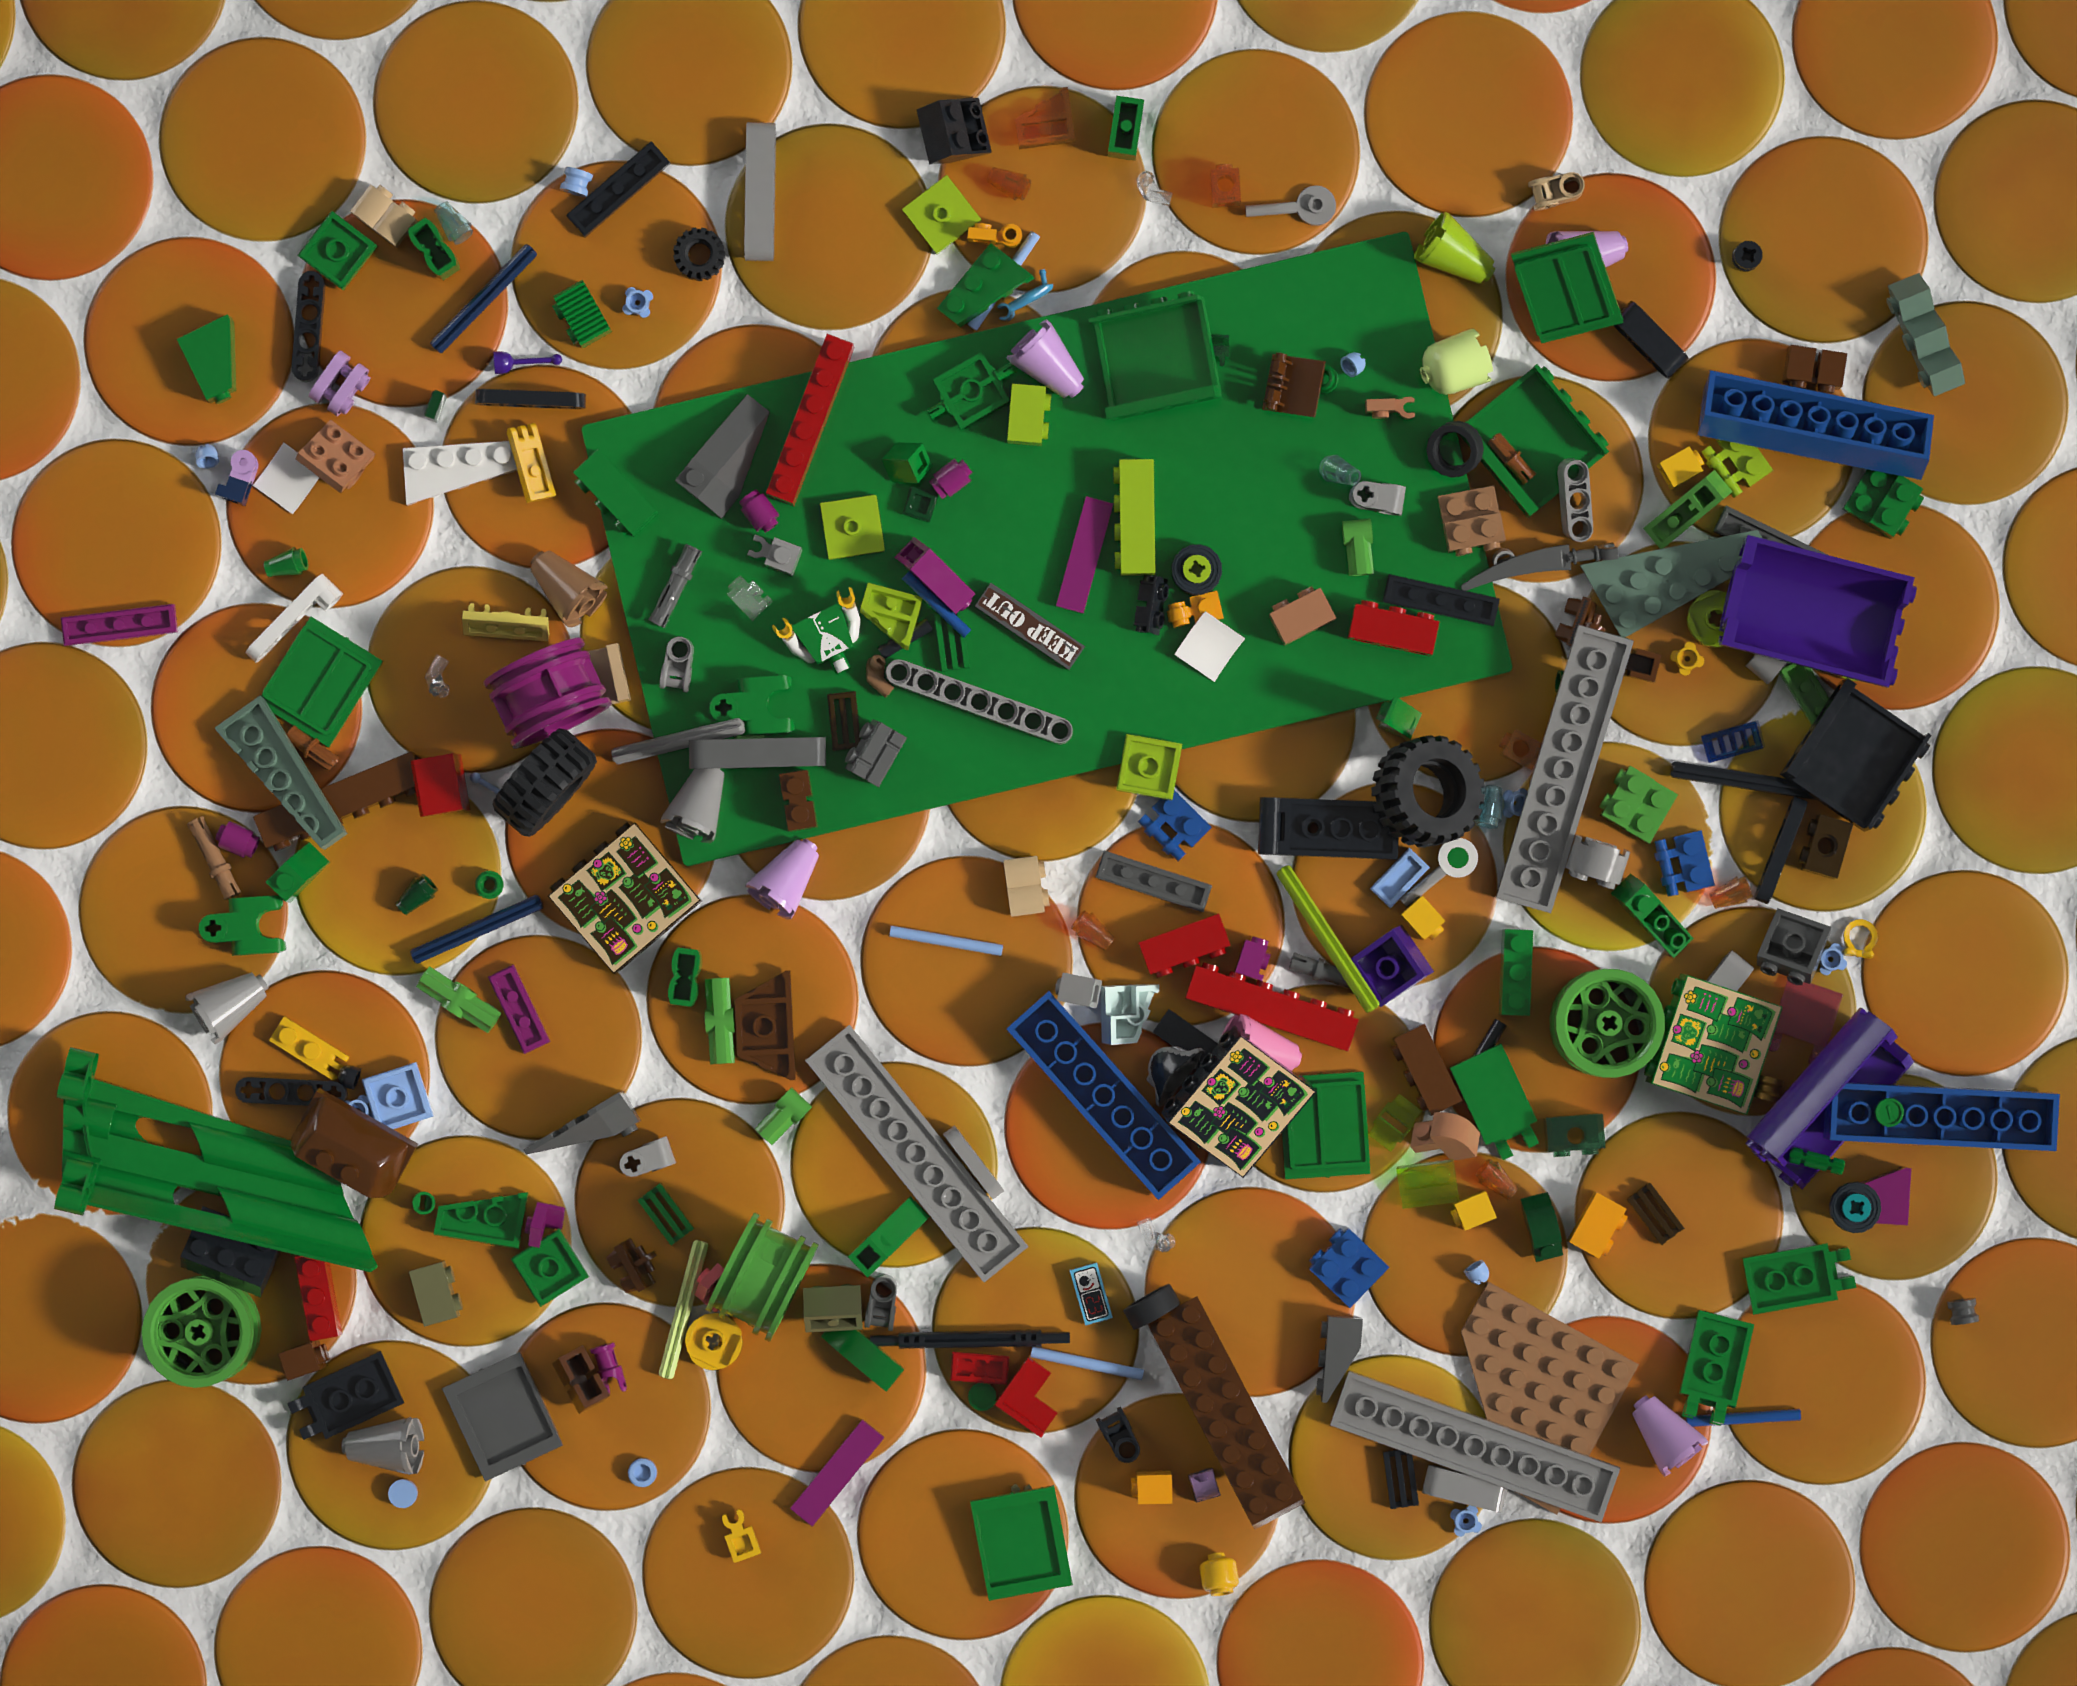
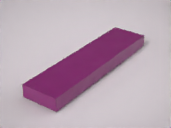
[1056,496,1113,614]
[61,604,178,646]
[790,1419,884,1526]

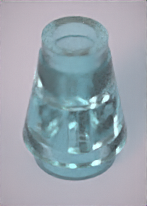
[434,201,473,245]
[1319,455,1361,486]
[1475,785,1503,829]

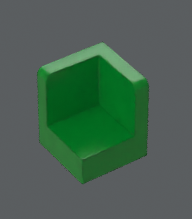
[881,442,933,483]

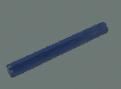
[430,244,537,353]
[410,895,544,963]

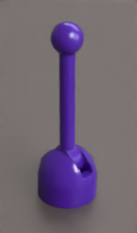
[494,351,562,374]

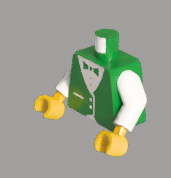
[772,587,860,675]

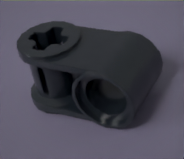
[1095,1406,1140,1463]

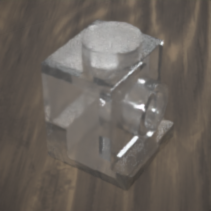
[727,576,773,621]

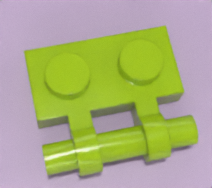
[1701,440,1773,498]

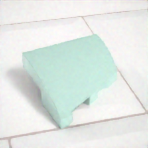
[1101,984,1159,1045]

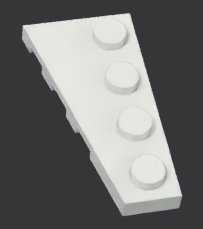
[403,441,517,506]

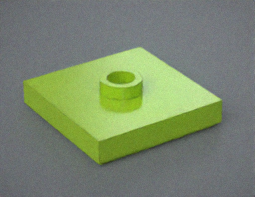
[902,175,982,255]
[820,495,885,560]
[1116,734,1182,801]

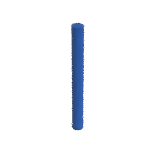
[1686,1409,1801,1427]

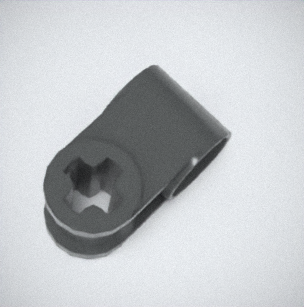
[864,1274,897,1331]

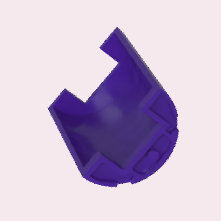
[1719,535,1917,688]
[1745,1007,1914,1190]

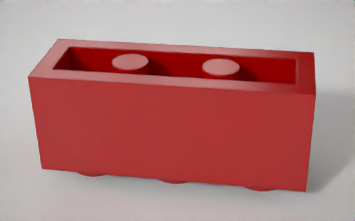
[1347,600,1440,657]
[1138,914,1231,978]
[295,1256,342,1342]

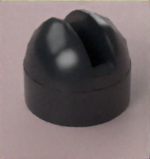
[338,1065,361,1090]

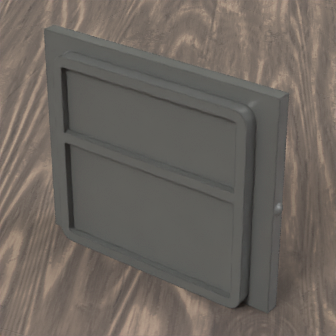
[442,1352,563,1482]

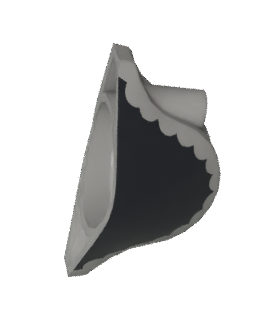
[1146,1046,1204,1107]

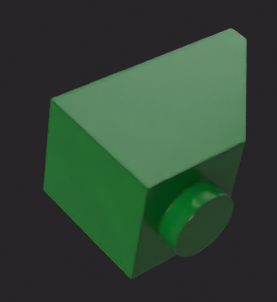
[266,842,330,903]

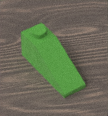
[1643,470,1733,549]

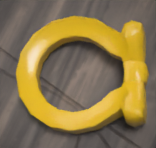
[1843,919,1878,959]

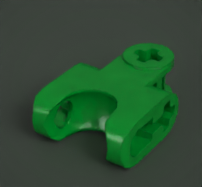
[709,675,796,736]
[199,895,286,956]

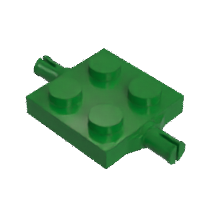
[927,352,1016,430]

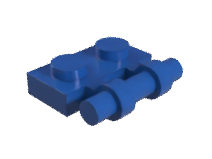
[1138,790,1212,861]
[1654,830,1715,897]

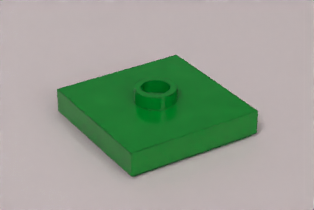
[297,211,378,291]
[511,1228,590,1307]

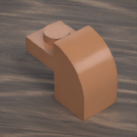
[1410,1112,1480,1161]

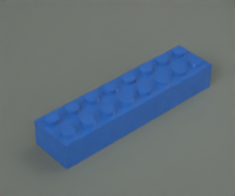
[1698,370,1934,480]
[1007,991,1201,1200]
[1823,1082,2060,1151]

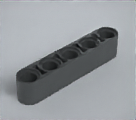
[689,737,826,769]

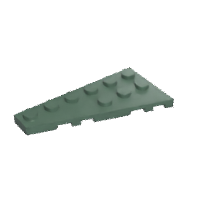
[1580,530,1762,638]

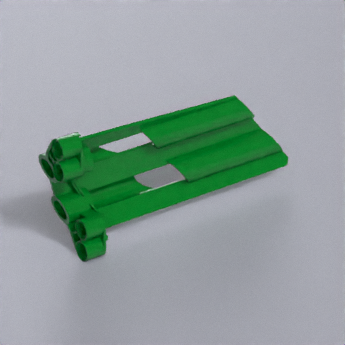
[54,1047,378,1272]

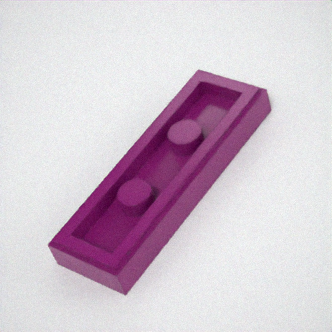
[488,965,551,1054]

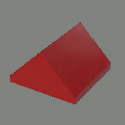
[411,753,471,817]

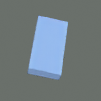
[1370,848,1430,908]

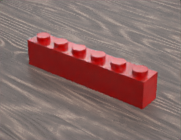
[766,334,855,506]
[1185,962,1359,1052]

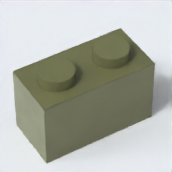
[409,1261,463,1327]
[803,1284,863,1333]

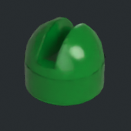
[411,1191,435,1215]

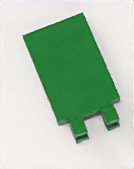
[1449,1043,1539,1160]
[1742,1243,1857,1315]
[1679,1310,1754,1426]

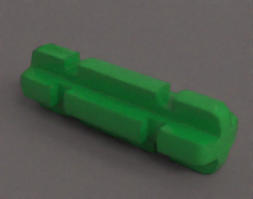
[1788,1147,1845,1175]

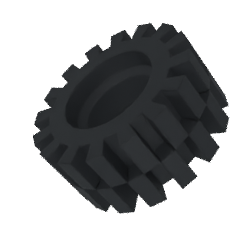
[673,227,725,281]

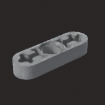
[943,1125,1004,1199]

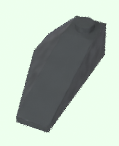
[675,394,770,519]
[524,1091,641,1155]

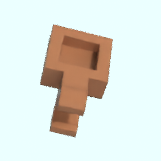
[1365,397,1415,419]

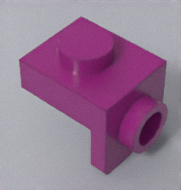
[525,1202,565,1248]

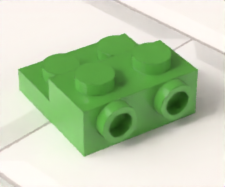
[1599,766,1678,844]

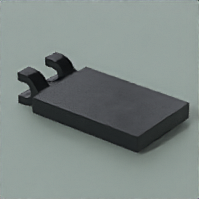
[287,1351,405,1440]

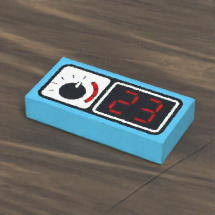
[1070,1262,1113,1326]

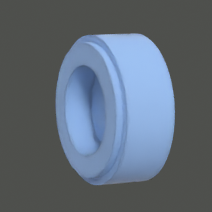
[628,1458,657,1487]
[388,1479,418,1508]

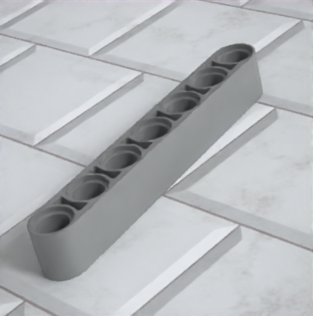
[886,659,1073,745]

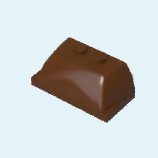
[291,1088,418,1198]

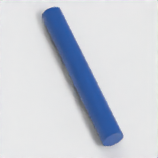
[902,571,971,638]

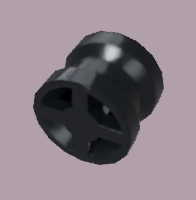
[1732,241,1763,272]

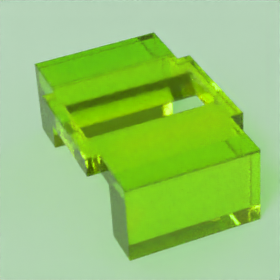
[1368,1093,1422,1152]

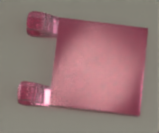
[1769,980,1843,1064]

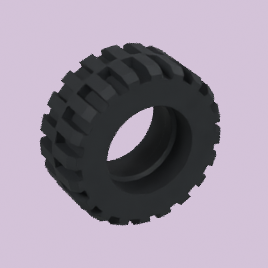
[493,728,597,837]
[1371,735,1485,848]

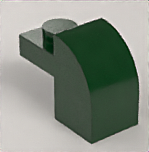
[1520,1192,1563,1262]

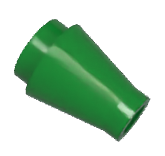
[264,547,308,577]

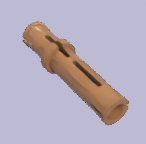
[187,816,241,900]

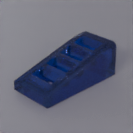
[1701,720,1765,763]

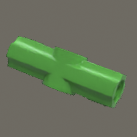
[416,966,501,1033]
[705,978,735,1064]

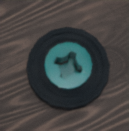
[1829,1182,1881,1233]

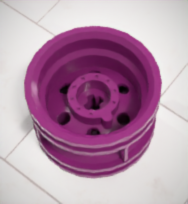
[483,638,612,749]

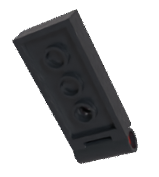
[1258,797,1399,860]

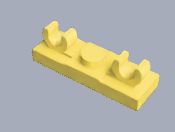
[462,603,549,641]

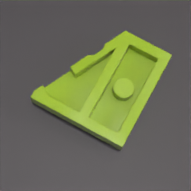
[860,583,923,650]

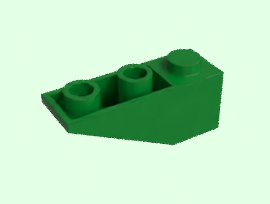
[1376,696,1422,741]
[1610,873,1694,958]
[848,1196,930,1278]

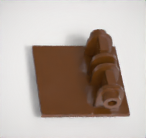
[1262,353,1326,417]

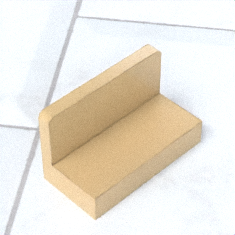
[588,643,631,704]

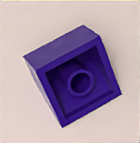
[1351,925,1434,1007]

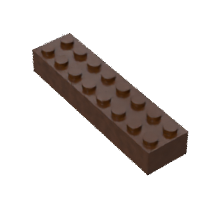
[1147,1296,1306,1529]

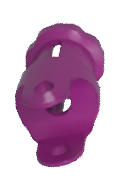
[590,1342,627,1394]

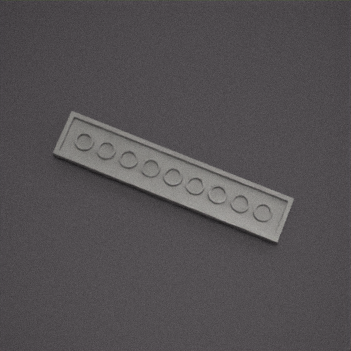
[1496,624,1634,913]
[805,1025,1028,1282]
[1330,1370,1620,1522]

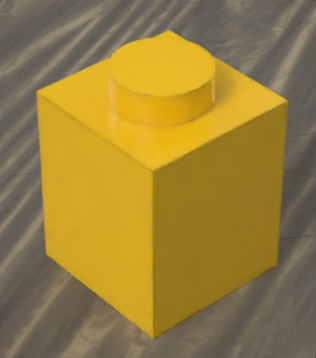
[1657,446,1704,490]
[1400,896,1445,941]
[1450,1190,1497,1231]

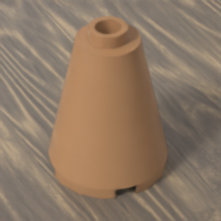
[531,551,608,628]

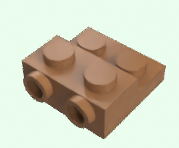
[1437,486,1506,556]

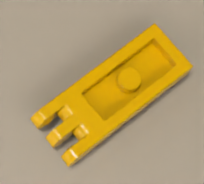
[507,423,556,503]
[269,1016,349,1081]

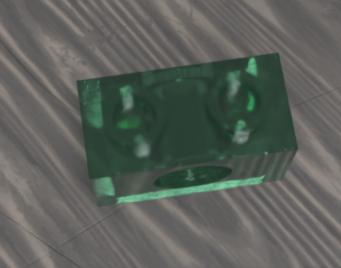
[1543,1113,1606,1157]

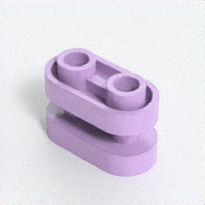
[309,350,370,416]

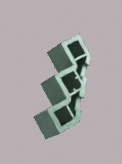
[1887,273,1965,397]

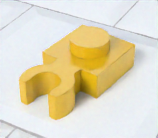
[722,1509,761,1563]

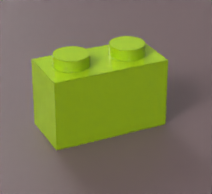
[1007,384,1051,446]

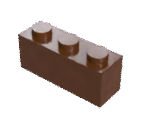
[1390,1024,1462,1116]

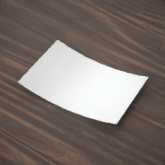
[253,442,320,514]
[1174,611,1245,682]

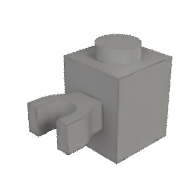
[747,535,802,577]
[1055,973,1102,1009]

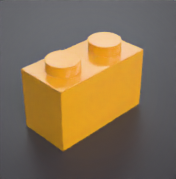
[1567,1191,1628,1259]
[1131,1470,1172,1504]

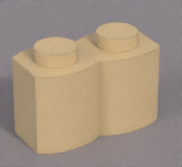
[350,184,418,248]
[1003,856,1050,917]

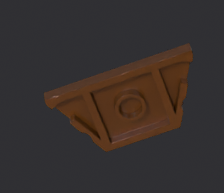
[735,970,796,1080]

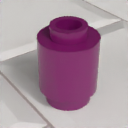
[929,458,973,499]
[739,489,780,533]
[215,821,260,858]

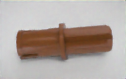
[1488,433,1536,485]
[286,725,338,770]

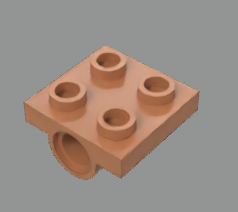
[296,420,375,493]

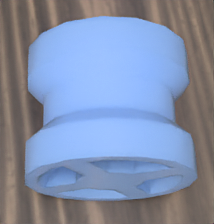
[560,167,593,197]

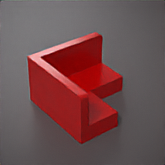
[995,1356,1058,1438]

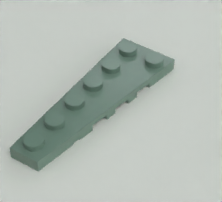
[215,696,348,850]

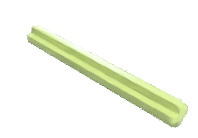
[659,1240,708,1379]

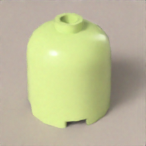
[1420,329,1493,395]

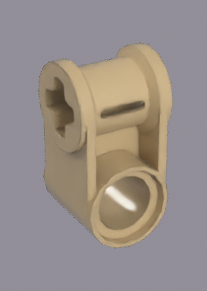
[1528,172,1585,211]

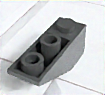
[1316,1315,1363,1403]

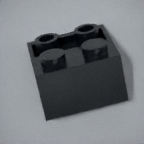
[916,98,992,165]

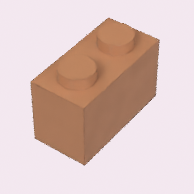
[1269,586,1336,646]

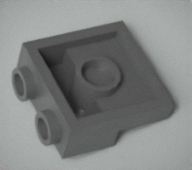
[1757,908,1831,985]

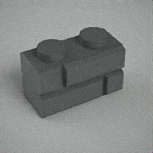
[845,719,907,787]

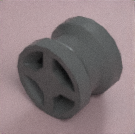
[1947,1298,1979,1325]

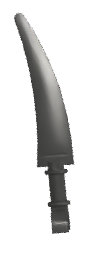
[1461,542,1618,591]

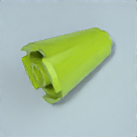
[1414,212,1495,284]

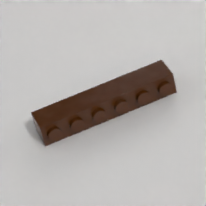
[253,751,417,852]

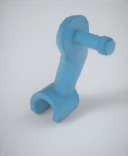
[997,269,1053,321]

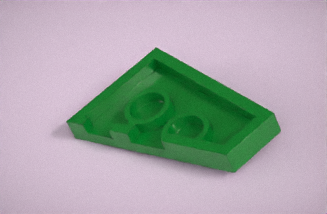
[937,243,1035,328]
[434,1192,529,1249]

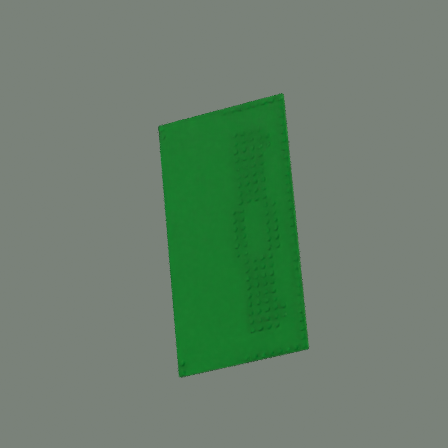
[582,232,1513,866]

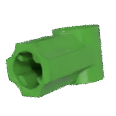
[1342,518,1374,576]
[755,1087,812,1145]

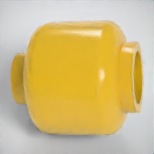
[1199,1553,1239,1596]

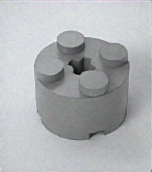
[1566,835,1630,889]

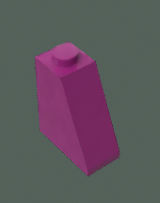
[895,537,975,614]
[1851,1167,1911,1225]

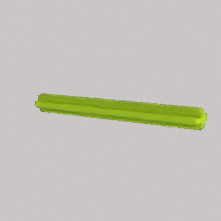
[1276,865,1380,1013]

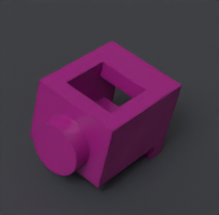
[1234,936,1271,981]

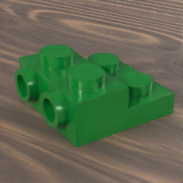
[1842,469,1924,539]

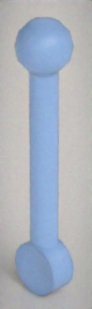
[470,772,500,794]

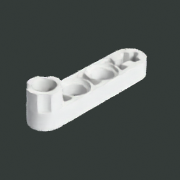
[245,574,343,663]

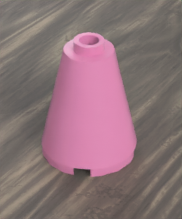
[1222,1014,1302,1071]

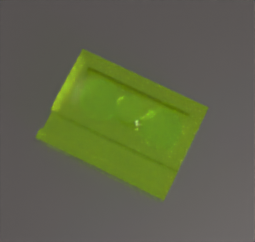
[1396,1159,1460,1209]

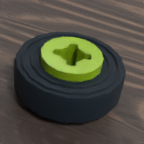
[1171,544,1222,595]

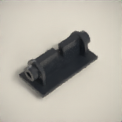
[1133,575,1169,636]

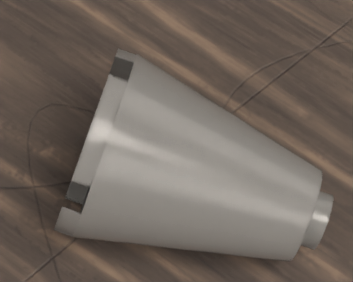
[660,768,724,843]
[185,972,269,1044]
[342,1417,424,1475]

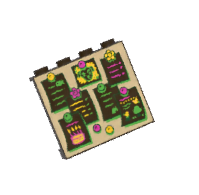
[548,822,702,974]

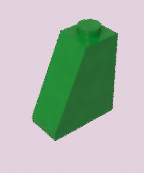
[177,314,236,404]

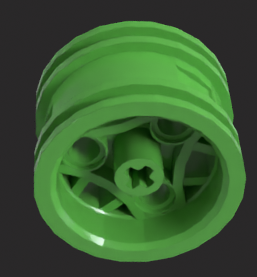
[1549,969,1665,1078]
[706,1212,819,1342]
[142,1275,262,1388]

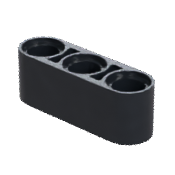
[1613,301,1689,379]

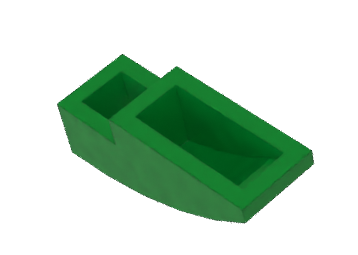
[821,1330,905,1392]

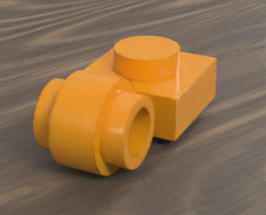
[968,223,1022,248]
[1167,591,1224,628]

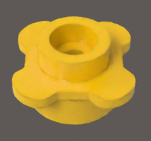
[1670,642,1704,676]

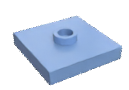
[362,1062,434,1129]

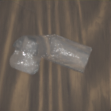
[1137,171,1172,206]
[425,655,450,698]
[1137,1217,1176,1252]

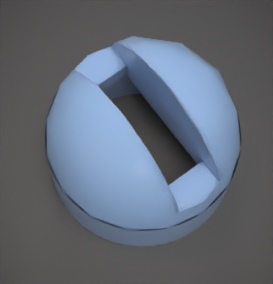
[1340,352,1365,377]
[195,444,219,469]
[1464,1260,1489,1285]

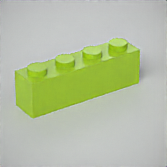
[1114,459,1155,576]

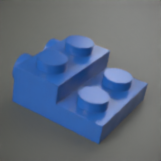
[1309,1227,1389,1308]

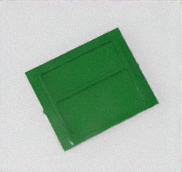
[1511,232,1623,344]
[261,616,383,748]
[1282,1072,1370,1179]
[970,1485,1073,1601]

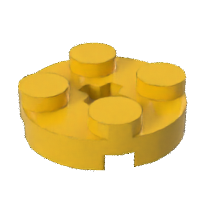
[685,1313,743,1370]

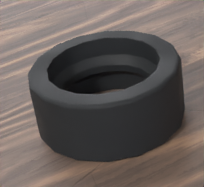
[1426,421,1484,478]
[1123,1284,1180,1330]

